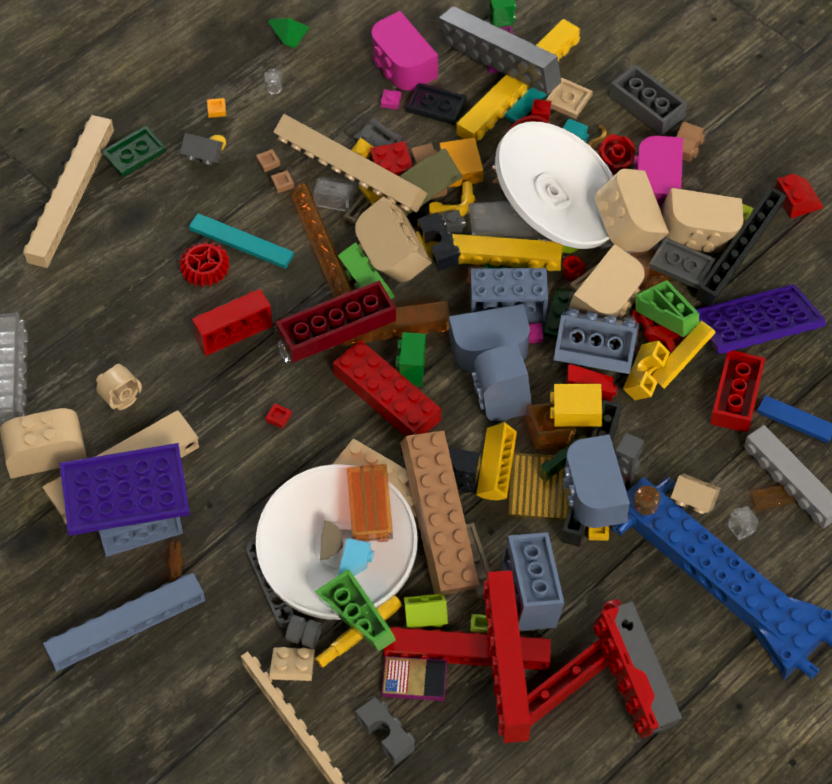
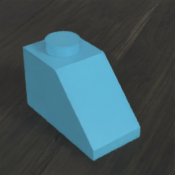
[338,538,374,576]

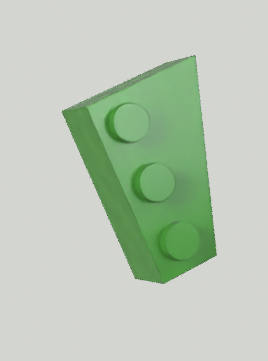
[338,242,395,299]
[635,280,699,337]

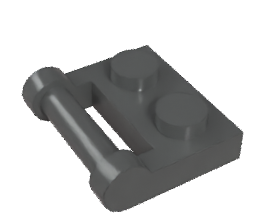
[354,117,402,147]

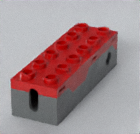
[593,599,682,739]

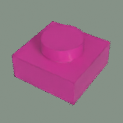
[381,90,401,109]
[529,323,543,343]

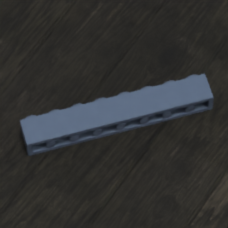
[43,573,205,672]

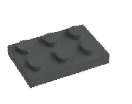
[649,237,716,289]

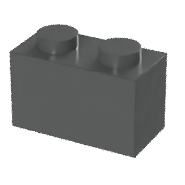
[180,133,223,165]

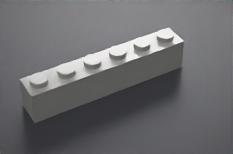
[744,425,832,528]

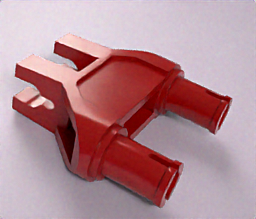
[639,315,689,357]

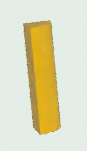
[476,422,517,500]

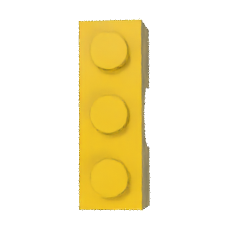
[623,341,670,400]

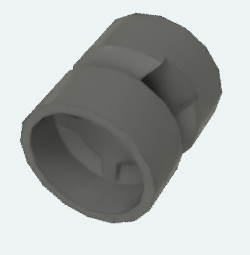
[286,615,322,649]

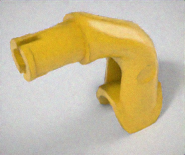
[429,181,475,217]

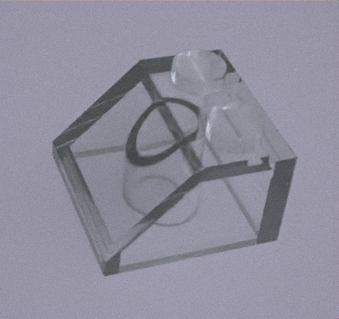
[313,176,358,212]

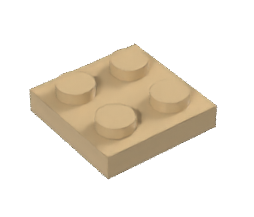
[546,78,593,119]
[270,647,315,681]

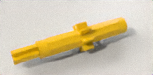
[315,595,402,668]

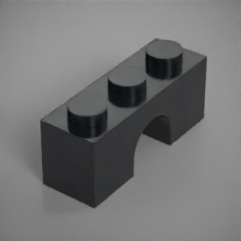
[417,212,461,271]

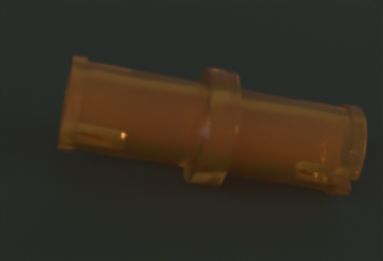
[168,542,184,582]

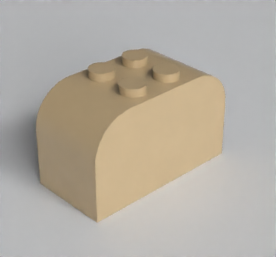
[595,169,669,253]
[660,188,743,253]
[355,196,432,282]
[567,244,644,319]
[0,408,87,479]

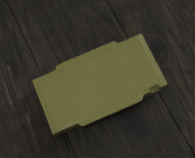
[395,148,463,216]

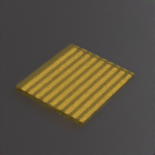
[508,453,569,520]

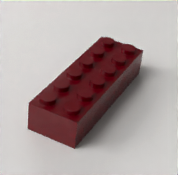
[276,280,396,363]

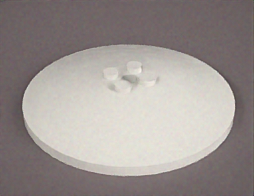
[495,122,613,249]
[256,464,417,619]

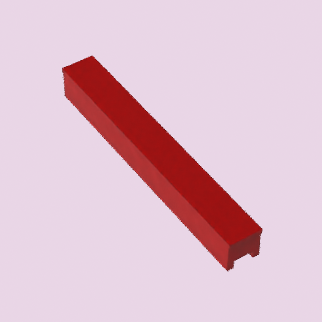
[527,639,610,727]

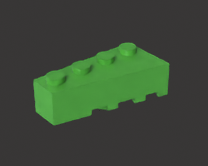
[315,569,396,651]

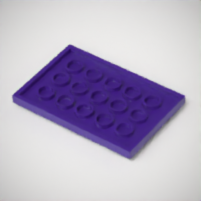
[696,284,826,354]
[59,443,190,536]

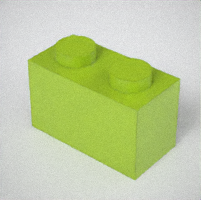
[404,594,448,629]

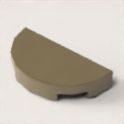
[320,520,343,560]

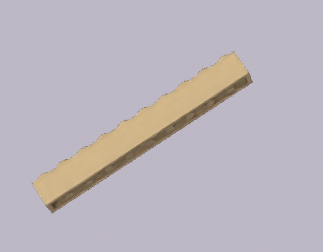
[274,114,428,212]
[23,115,114,268]

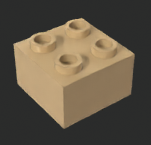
[671,474,721,514]

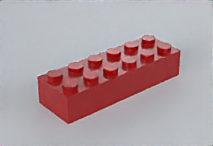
[333,340,441,437]

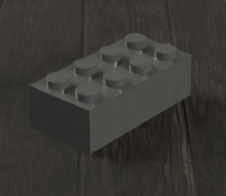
[610,64,687,136]

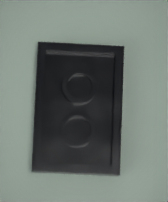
[406,83,467,125]

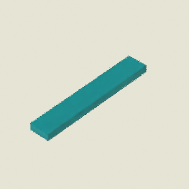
[189,213,294,269]

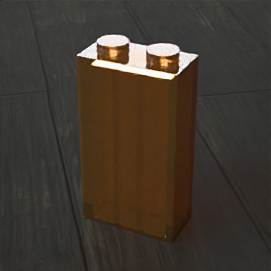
[347,464,393,542]

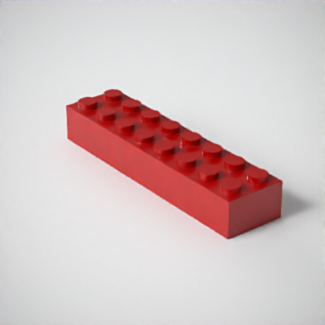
[483,570,531,743]

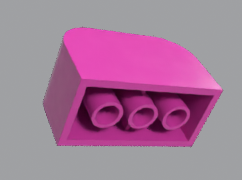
[372,11,438,90]
[633,136,683,208]

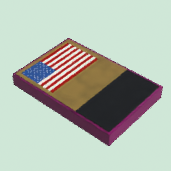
[382,656,447,701]

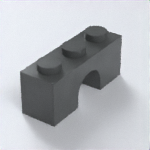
[615,433,644,488]
[355,697,415,766]

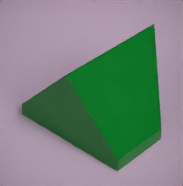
[268,18,310,49]

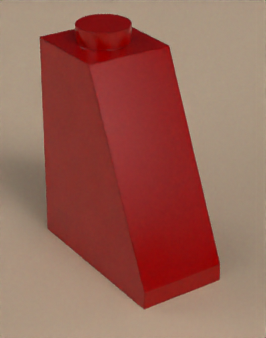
[566,364,617,402]

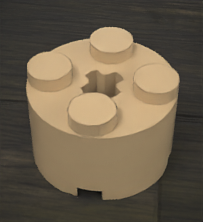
[96,364,142,410]

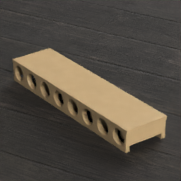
[43,410,199,524]

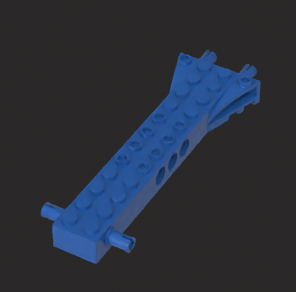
[612,477,832,680]

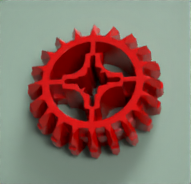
[180,241,230,288]

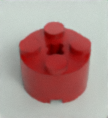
[596,134,635,176]

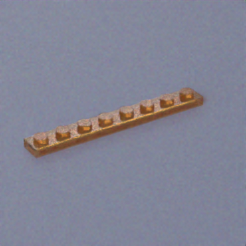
[291,183,352,298]

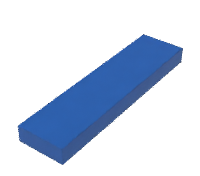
[757,395,832,444]

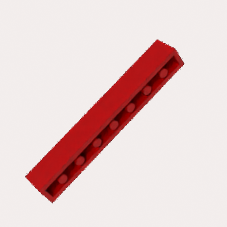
[384,626,551,671]

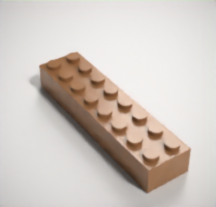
[401,431,479,595]

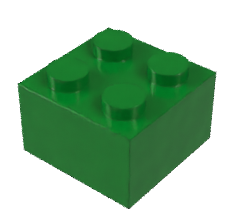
[396,332,426,386]

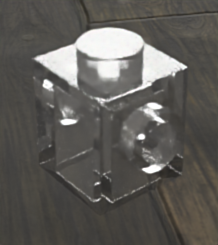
[728,505,759,540]

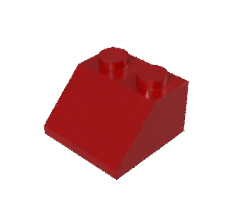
[775,173,823,219]

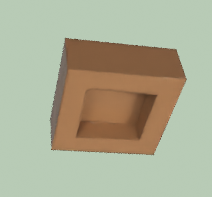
[256,149,280,172]
[271,170,294,193]

